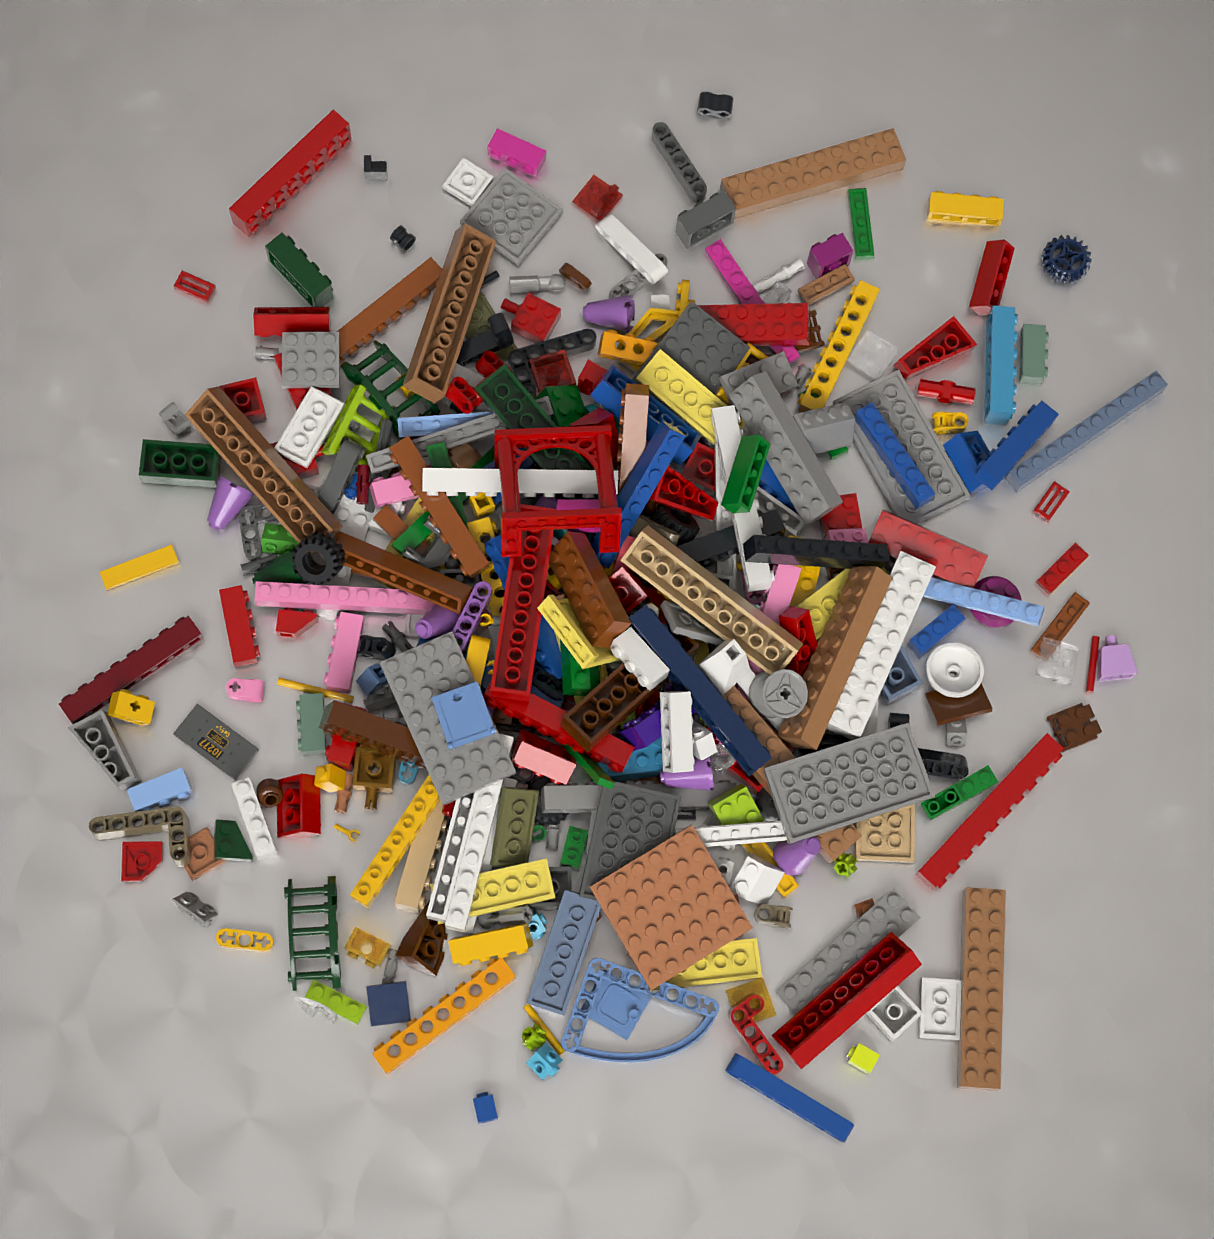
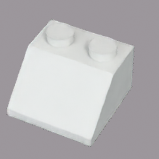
[730,853,785,905]

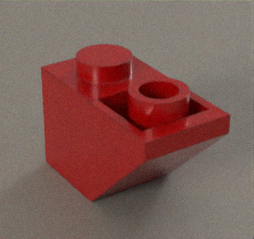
[275,607,319,638]

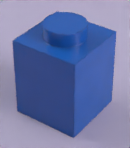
[473,1092,498,1124]

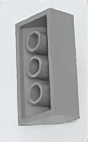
[793,402,855,454]

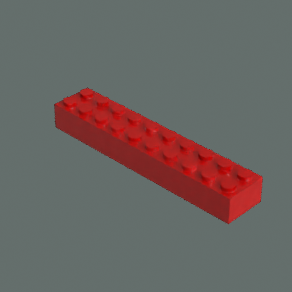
[490,504,556,702]

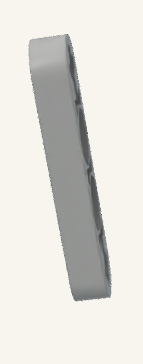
[609,253,667,299]

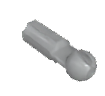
[509,274,565,293]
[478,905,533,929]

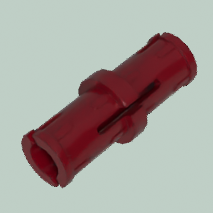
[355,465,371,505]

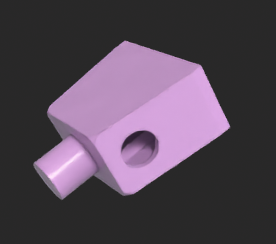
[1097,635,1138,681]

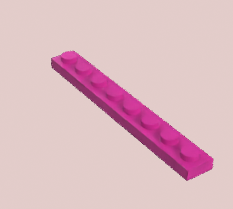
[705,239,800,364]

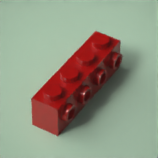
[969,239,1015,315]
[253,307,331,337]
[219,585,260,668]

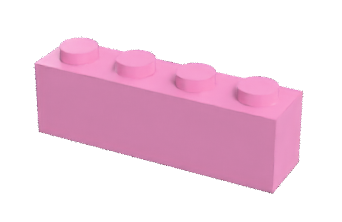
[369,465,432,508]
[324,612,365,694]

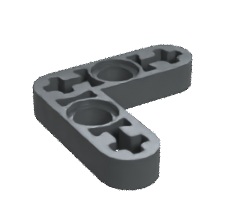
[238,504,277,561]

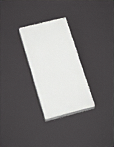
[274,386,345,469]

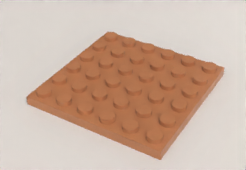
[589,825,753,990]

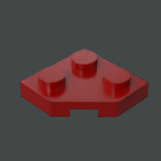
[121,841,163,882]

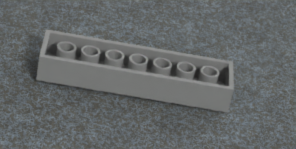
[729,371,843,525]

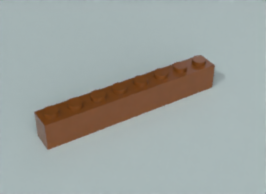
[337,257,442,367]
[389,436,491,579]
[332,531,473,614]

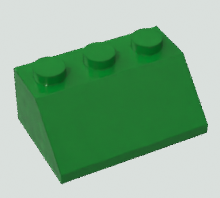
[560,639,600,696]

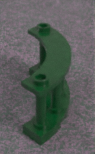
[340,340,441,441]
[284,876,341,991]

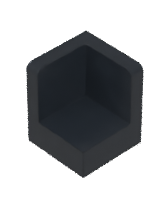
[364,155,387,180]

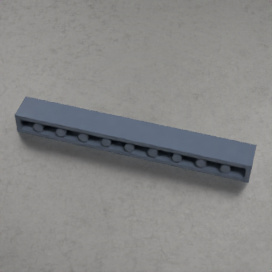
[1005,370,1168,493]

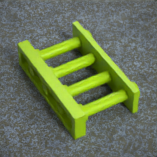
[321,385,396,472]

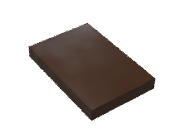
[924,684,992,726]

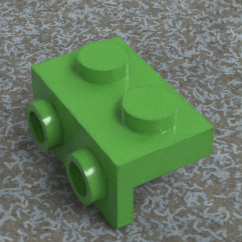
[261,523,299,555]

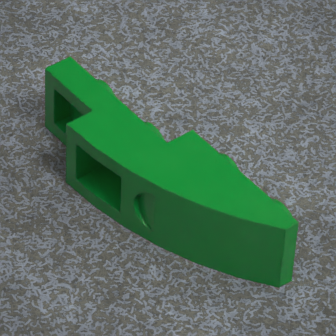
[921,765,998,820]

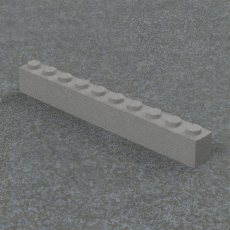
[541,780,737,813]

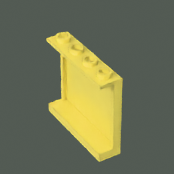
[537,595,621,669]

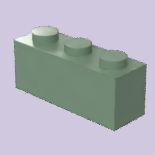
[1019,324,1049,384]
[296,693,327,756]

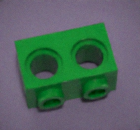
[560,826,589,872]

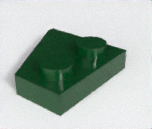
[213,819,253,862]

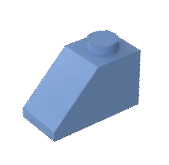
[356,663,388,696]

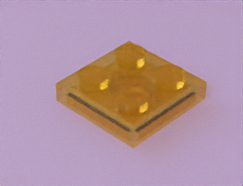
[725,978,776,1023]

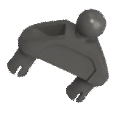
[401,515,460,569]

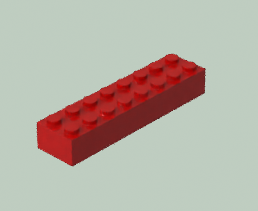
[229,109,352,237]
[771,931,922,1069]

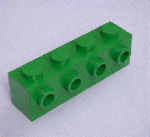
[721,435,771,514]

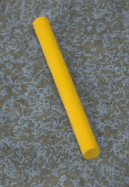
[277,677,354,703]

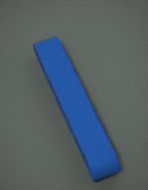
[725,1053,855,1143]

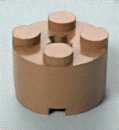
[447,443,482,469]

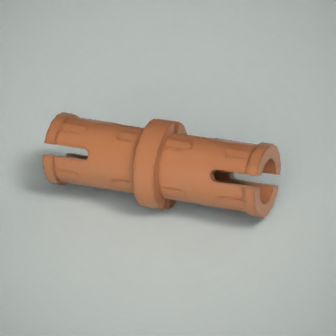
[334,773,353,814]

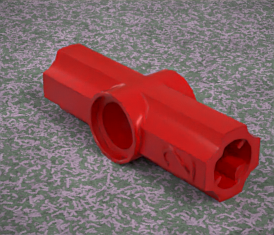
[917,379,976,405]

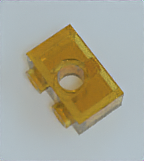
[344,927,391,969]

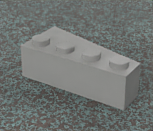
[68,709,141,790]

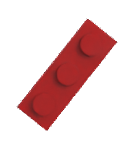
[1036,542,1089,595]

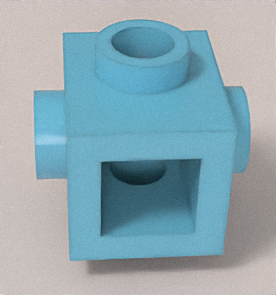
[528,909,548,940]
[526,1043,563,1080]

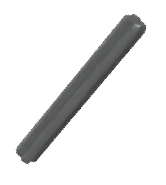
[364,419,392,513]

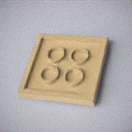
[855,804,915,863]

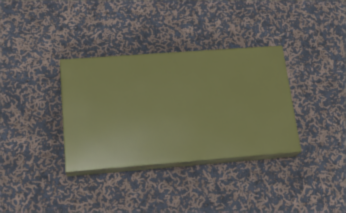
[465,291,518,362]
[490,786,539,867]

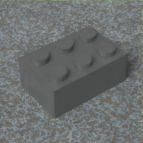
[675,191,736,249]

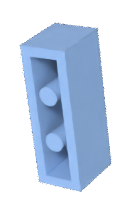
[127,768,193,812]

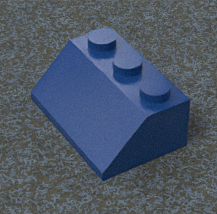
[943,430,1005,493]

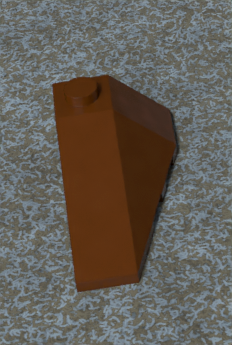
[395,900,448,976]

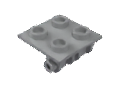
[172,892,218,927]

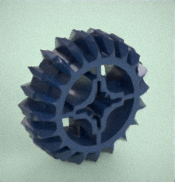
[1041,235,1092,284]

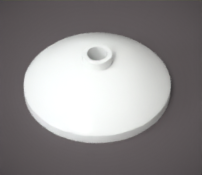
[926,643,984,697]

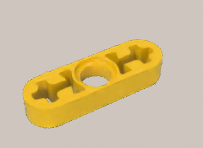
[216,928,274,952]

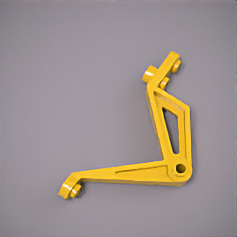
[616,279,695,373]

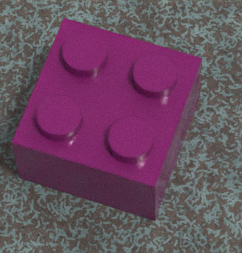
[807,233,853,279]

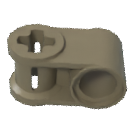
[754,904,793,928]

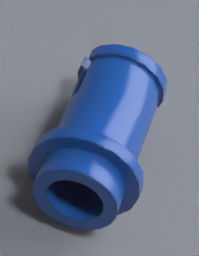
[344,474,358,500]

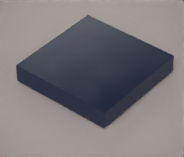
[366,981,411,1026]

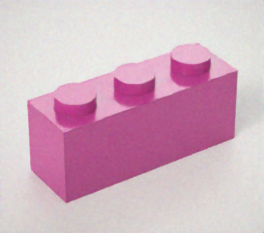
[487,128,547,176]

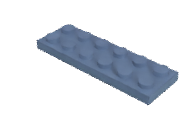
[526,889,601,1016]

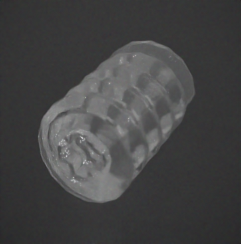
[710,744,736,772]

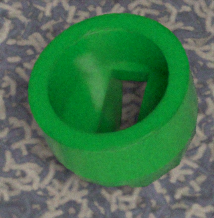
[532,825,546,841]

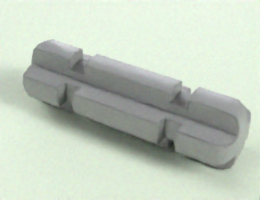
[382,949,398,984]

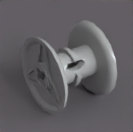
[749,669,808,718]

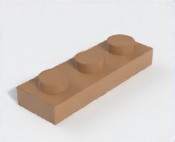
[797,264,855,305]

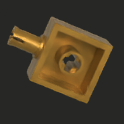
[352,747,396,810]

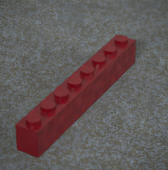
[59,615,204,724]

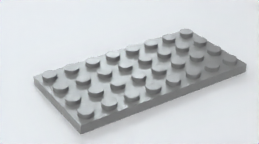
[833,369,971,524]
[380,631,516,806]
[763,723,935,844]

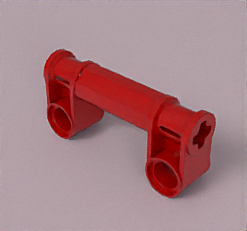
[445,351,513,414]

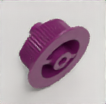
[970,576,1022,628]

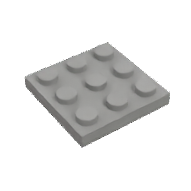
[282,332,340,388]

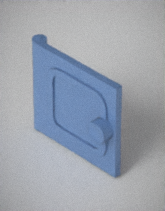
[431,681,496,750]
[581,969,651,1040]

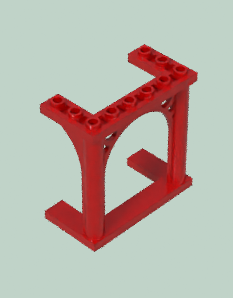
[494,425,622,557]

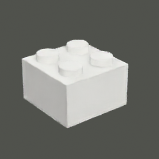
[866,986,923,1041]

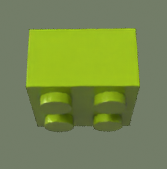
[707,783,764,825]

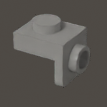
[159,402,192,436]
[945,719,967,746]

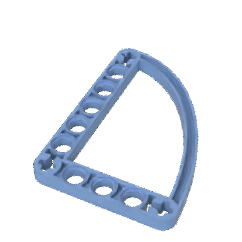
[561,958,719,1062]

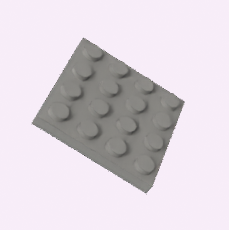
[460,168,563,266]

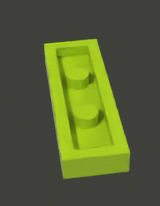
[305,980,367,1025]

